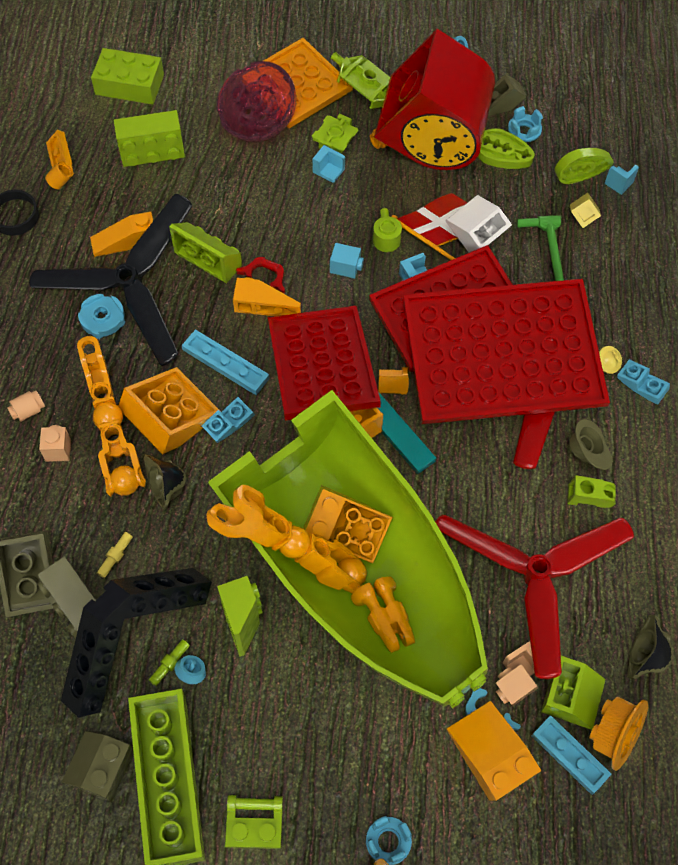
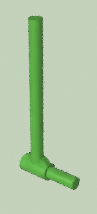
[516,215,564,281]

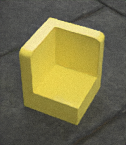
[570,193,601,228]

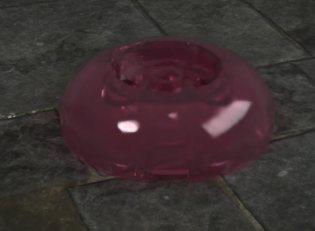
[217,61,297,143]

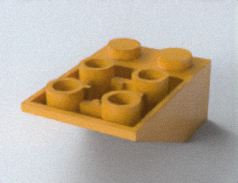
[303,485,393,563]

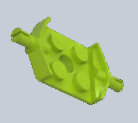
[331,52,390,109]

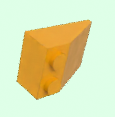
[446,701,541,801]

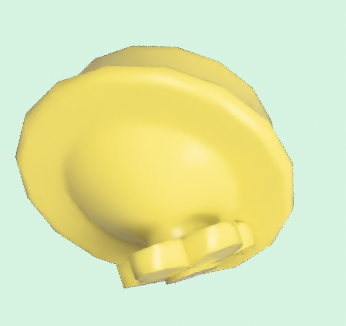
[599,346,622,374]

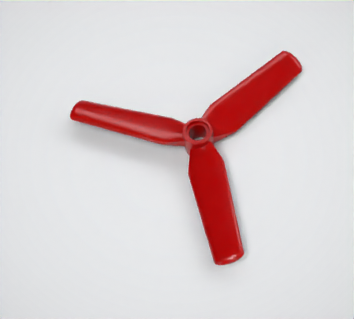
[435,515,634,679]

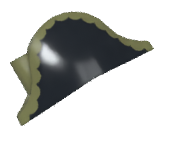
[143,454,186,509]
[627,615,673,679]

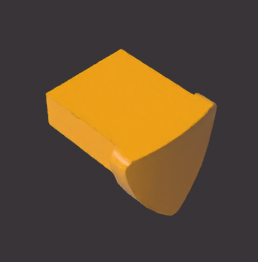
[378,367,409,395]

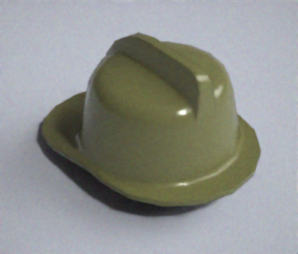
[569,419,613,470]

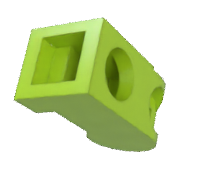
[567,475,616,508]

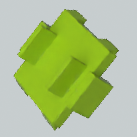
[312,113,359,153]

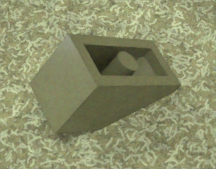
[488,74,527,116]

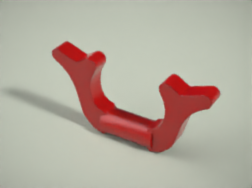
[236,257,285,294]

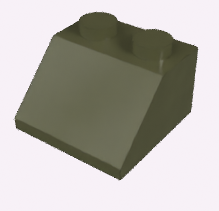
[62,731,134,803]

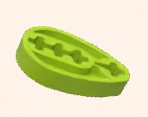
[478,128,535,169]
[555,148,614,184]

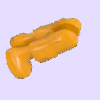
[351,577,415,653]

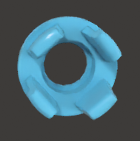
[508,106,543,142]
[366,816,412,865]

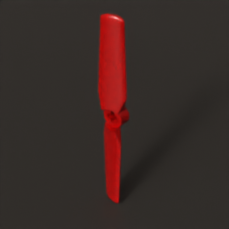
[513,412,555,469]

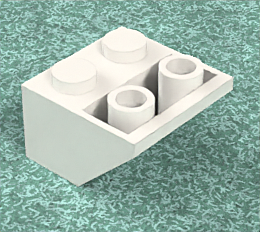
[446,195,512,253]

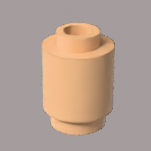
[7,390,45,422]

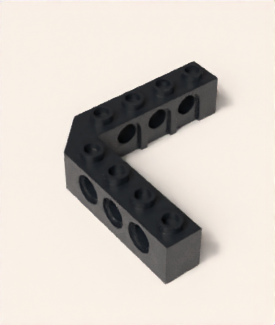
[61,568,212,718]

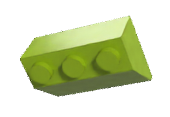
[169,222,242,284]
[217,576,263,657]

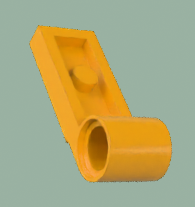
[45,130,74,189]

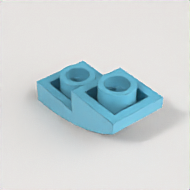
[617,359,670,405]
[202,397,255,443]

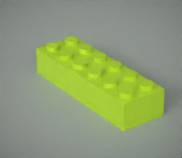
[128,689,205,865]

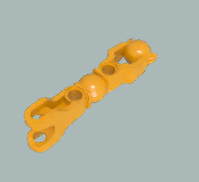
[77,336,146,498]
[207,485,367,594]

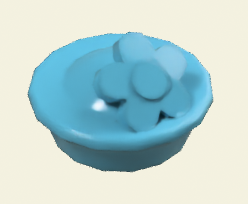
[175,655,206,684]

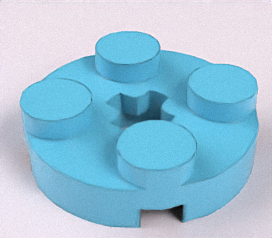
[78,294,125,339]

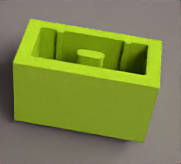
[541,656,606,730]

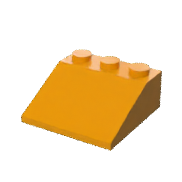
[118,367,221,455]

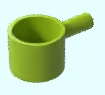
[373,208,402,252]

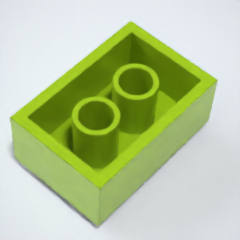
[91,48,164,105]
[114,110,185,167]

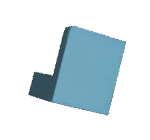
[312,145,345,183]
[604,165,639,195]
[399,253,427,280]

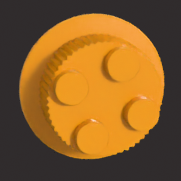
[590,697,648,771]

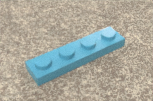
[182,329,270,395]

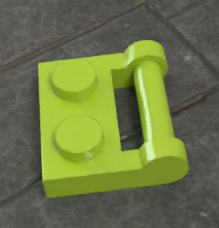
[225,795,283,849]

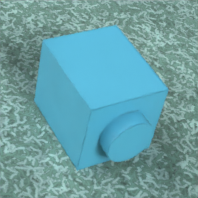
[330,243,364,278]

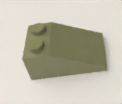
[0,530,56,617]

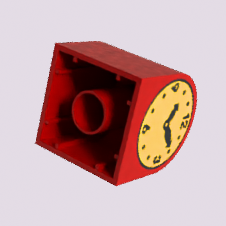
[374,29,495,170]

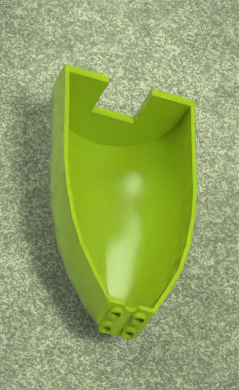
[208,390,488,709]

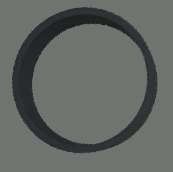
[0,190,39,236]

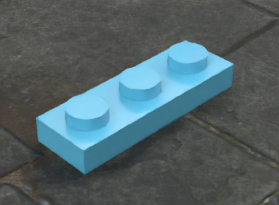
[532,715,611,795]

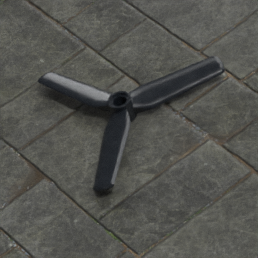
[29,194,192,366]

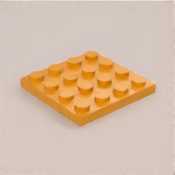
[240,38,353,129]

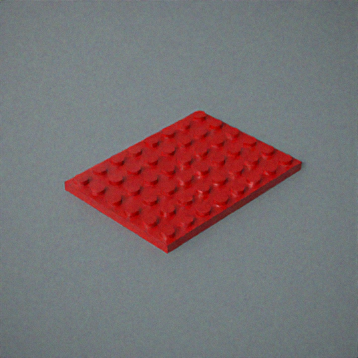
[403,279,610,424]

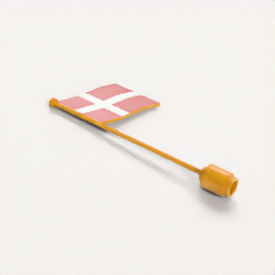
[391,193,467,260]

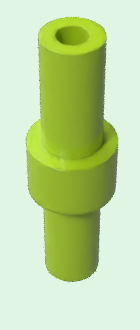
[149,639,190,686]

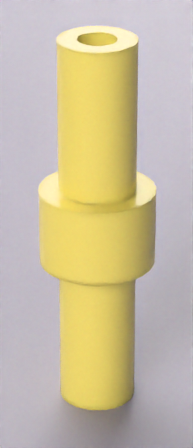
[97,532,133,579]

